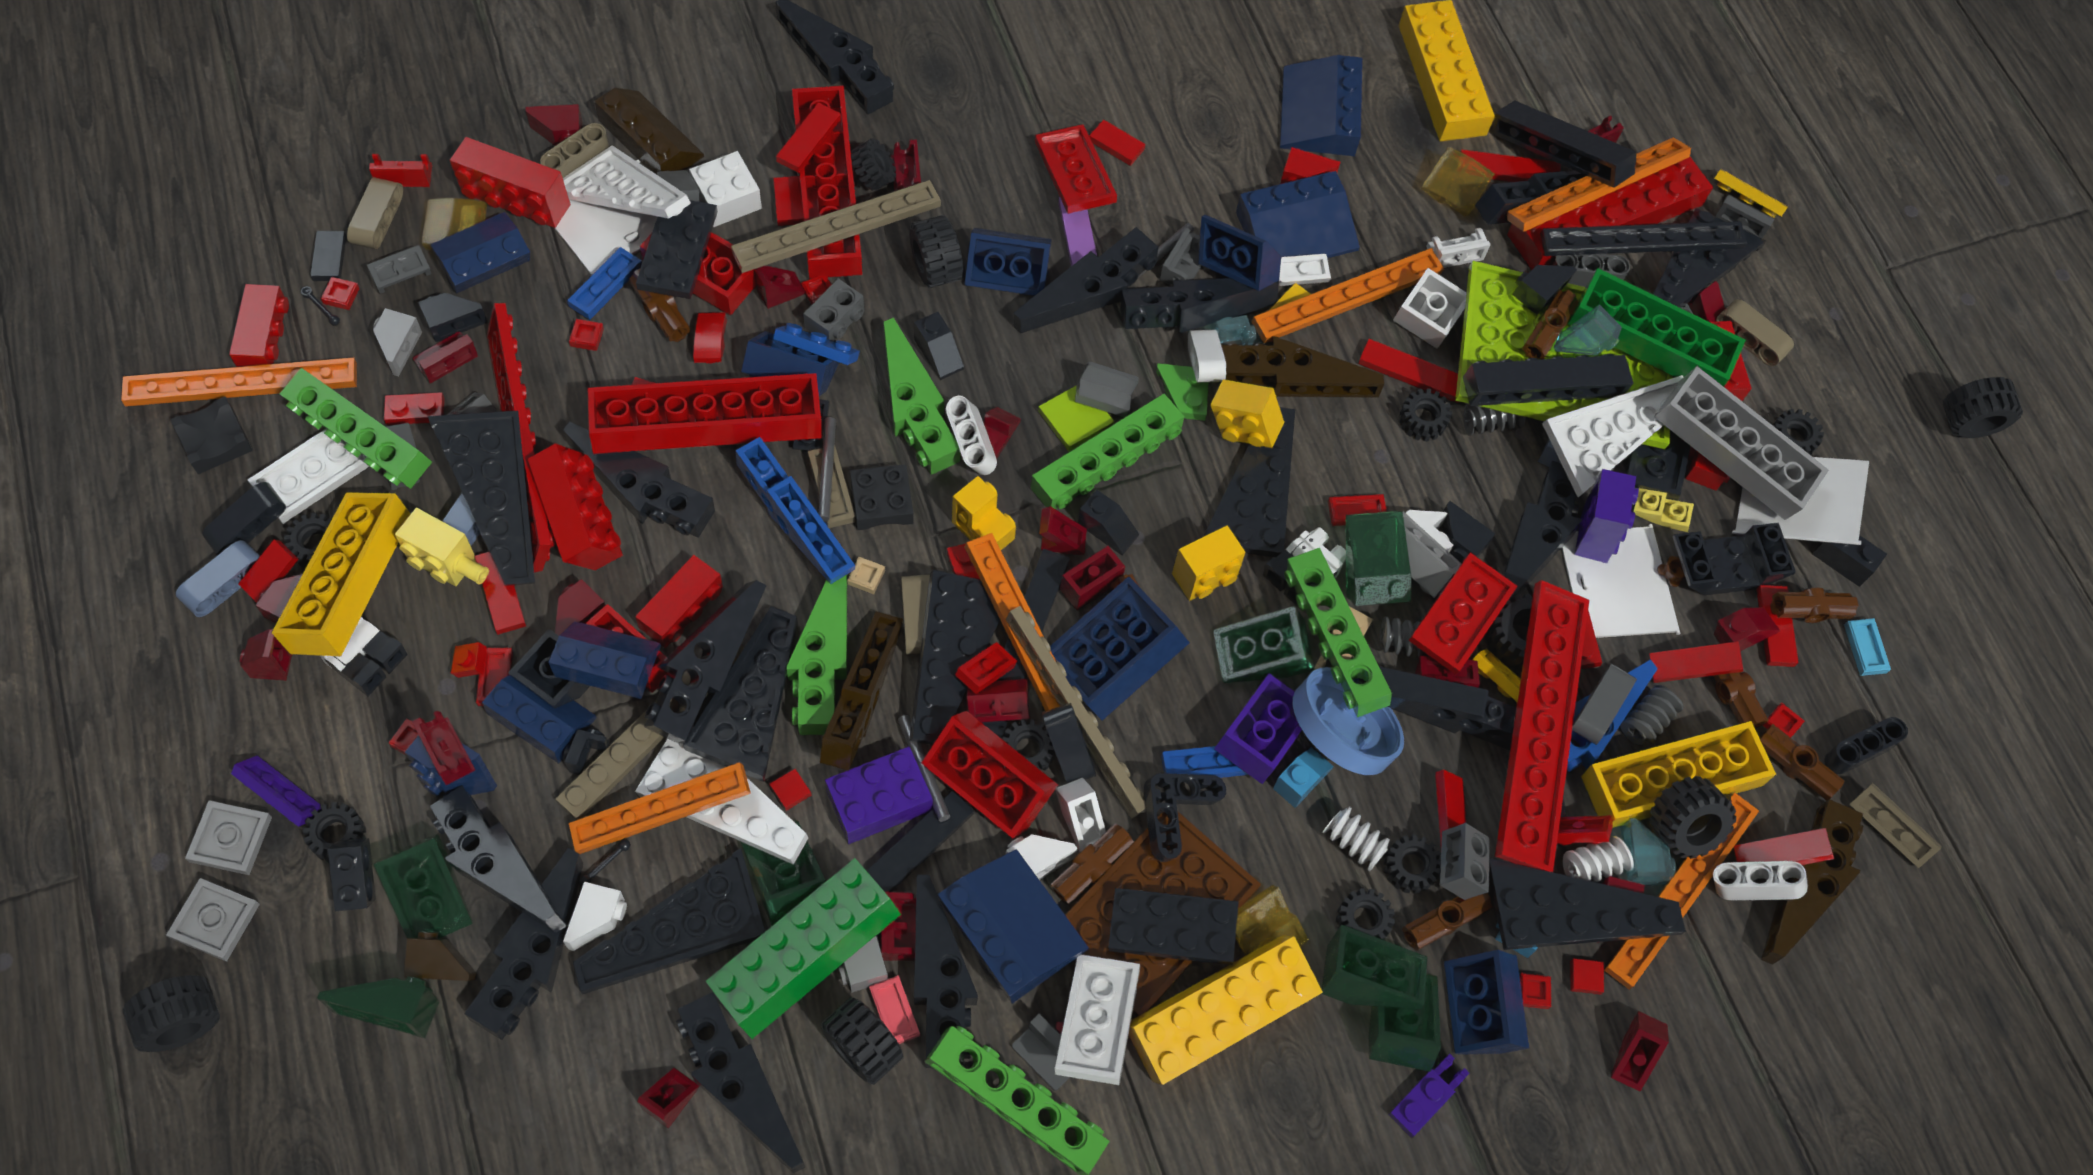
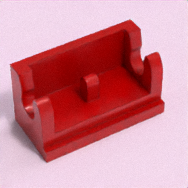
[369,154,432,187]

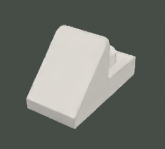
[1406,510,1453,552]

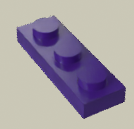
[231,756,322,827]

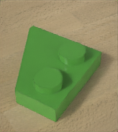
[1156,364,1208,421]

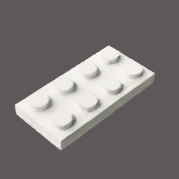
[248,429,369,524]
[1055,955,1140,1085]

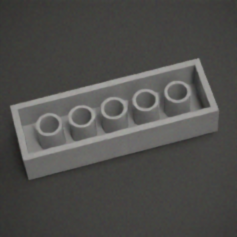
[1654,366,1829,520]

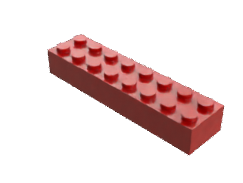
[792,86,862,279]
[1507,157,1713,270]
[588,373,822,454]

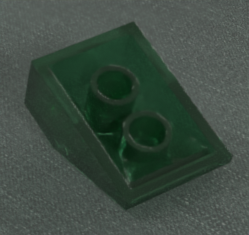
[1346,511,1411,606]
[1213,606,1315,683]
[740,820,826,926]
[374,833,473,939]
[1321,925,1428,1009]
[1369,964,1441,1072]
[317,976,439,1038]

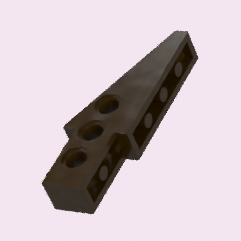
[1219,336,1384,398]
[820,611,904,771]
[1761,799,1863,965]

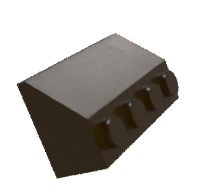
[594,88,704,175]

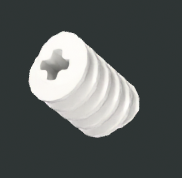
[1322,807,1389,872]
[1563,836,1634,882]

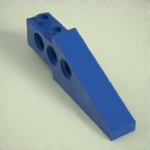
[736,437,855,584]
[1567,660,1658,772]

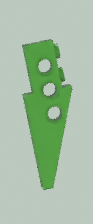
[884,318,961,475]
[787,575,847,735]

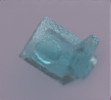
[1214,315,1256,345]

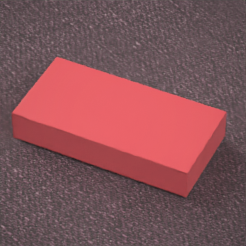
[869,975,920,1044]

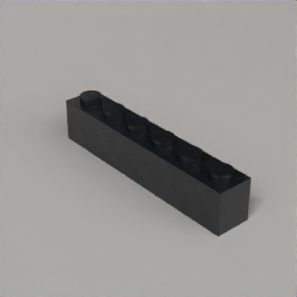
[1494,100,1637,188]
[1463,354,1634,406]

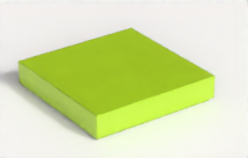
[1038,385,1114,451]

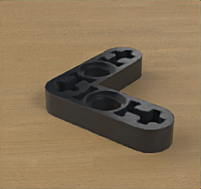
[1144,773,1226,862]

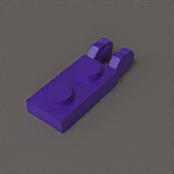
[1388,1054,1469,1138]

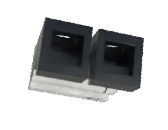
[1263,527,1348,609]
[320,617,408,697]

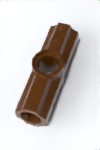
[629,268,690,342]
[1522,290,1579,360]
[1770,587,1859,623]
[1713,672,1769,729]
[1760,724,1845,801]
[1050,823,1134,905]
[1402,893,1493,951]

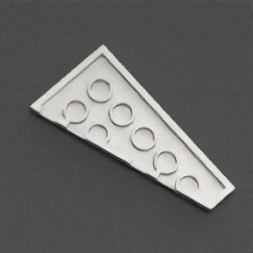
[563,145,691,218]
[1542,375,1683,497]
[635,726,808,864]

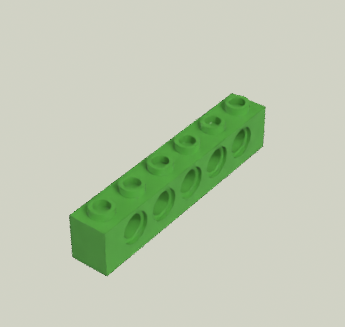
[280,368,432,489]
[1031,394,1184,509]
[1284,547,1392,718]
[924,1026,1110,1175]

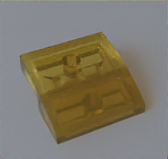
[1421,147,1495,217]
[422,198,487,250]
[1235,885,1309,955]

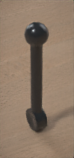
[301,286,340,326]
[578,839,631,887]

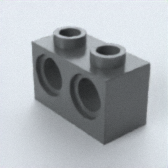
[804,278,865,341]
[1440,823,1490,900]

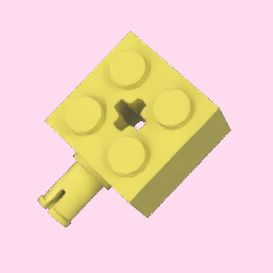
[395,507,489,586]

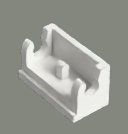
[1426,228,1490,268]

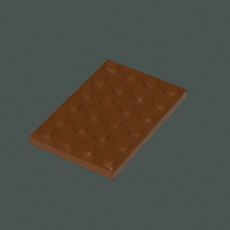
[1065,811,1261,1017]

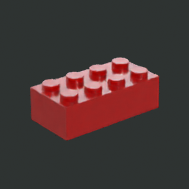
[450,137,571,228]
[640,232,756,315]
[528,443,623,570]
[921,711,1058,838]

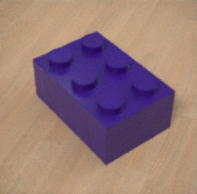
[1574,469,1639,563]
[1214,674,1302,784]
[825,746,933,845]

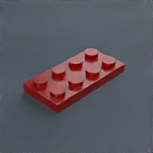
[1035,124,1117,214]
[1408,552,1517,675]

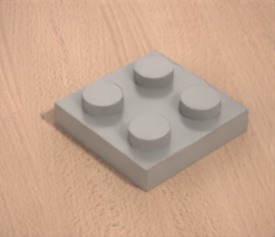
[185,801,272,875]
[166,878,260,962]

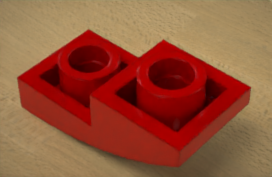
[693,312,727,364]

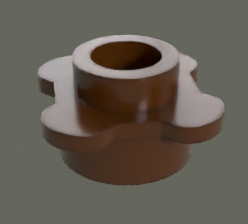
[1657,556,1686,587]

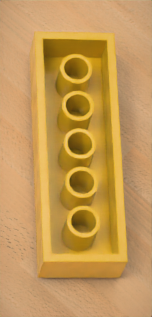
[1398,0,1495,142]
[272,493,411,656]
[1581,721,1776,828]
[1128,935,1323,1085]

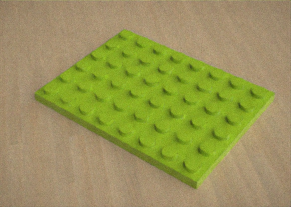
[1455,261,1673,449]

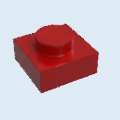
[451,642,486,678]

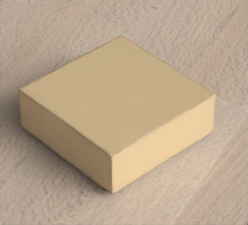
[847,557,885,594]

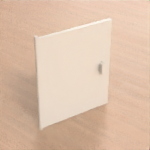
[553,160,657,275]
[1732,457,1869,545]
[1562,524,1680,638]

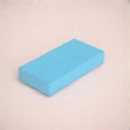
[1844,618,1891,676]

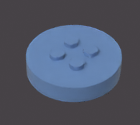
[1293,667,1404,775]

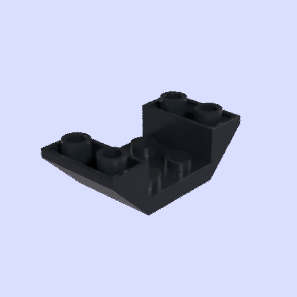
[1673,523,1796,596]

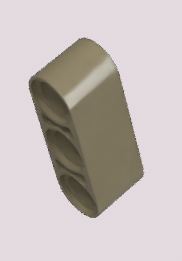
[540,123,609,178]
[347,177,403,249]
[1716,299,1794,366]
[901,575,930,655]

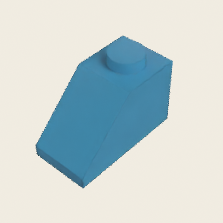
[1273,747,1334,808]

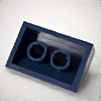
[430,212,530,294]
[1198,215,1281,291]
[965,228,1052,295]
[741,331,839,396]
[549,621,661,699]
[482,675,597,764]
[405,735,497,797]
[1444,950,1529,1055]

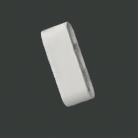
[1188,330,1226,382]
[946,396,997,475]
[1713,861,1808,900]

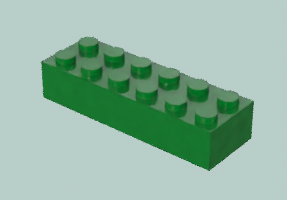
[1568,268,1746,387]
[706,858,901,1039]

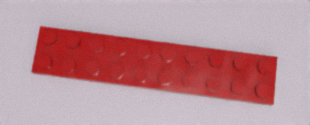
[487,303,555,573]
[1495,580,1590,872]

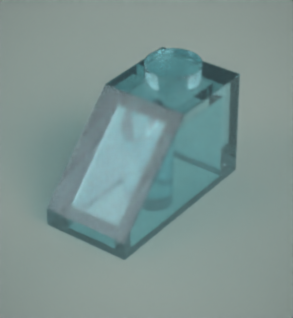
[1554,305,1622,355]
[1621,818,1676,885]

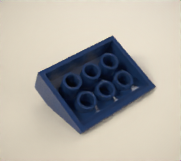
[1280,55,1362,157]
[1236,171,1360,258]
[1050,576,1190,720]
[938,849,1089,1004]

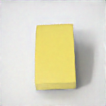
[1634,488,1694,532]

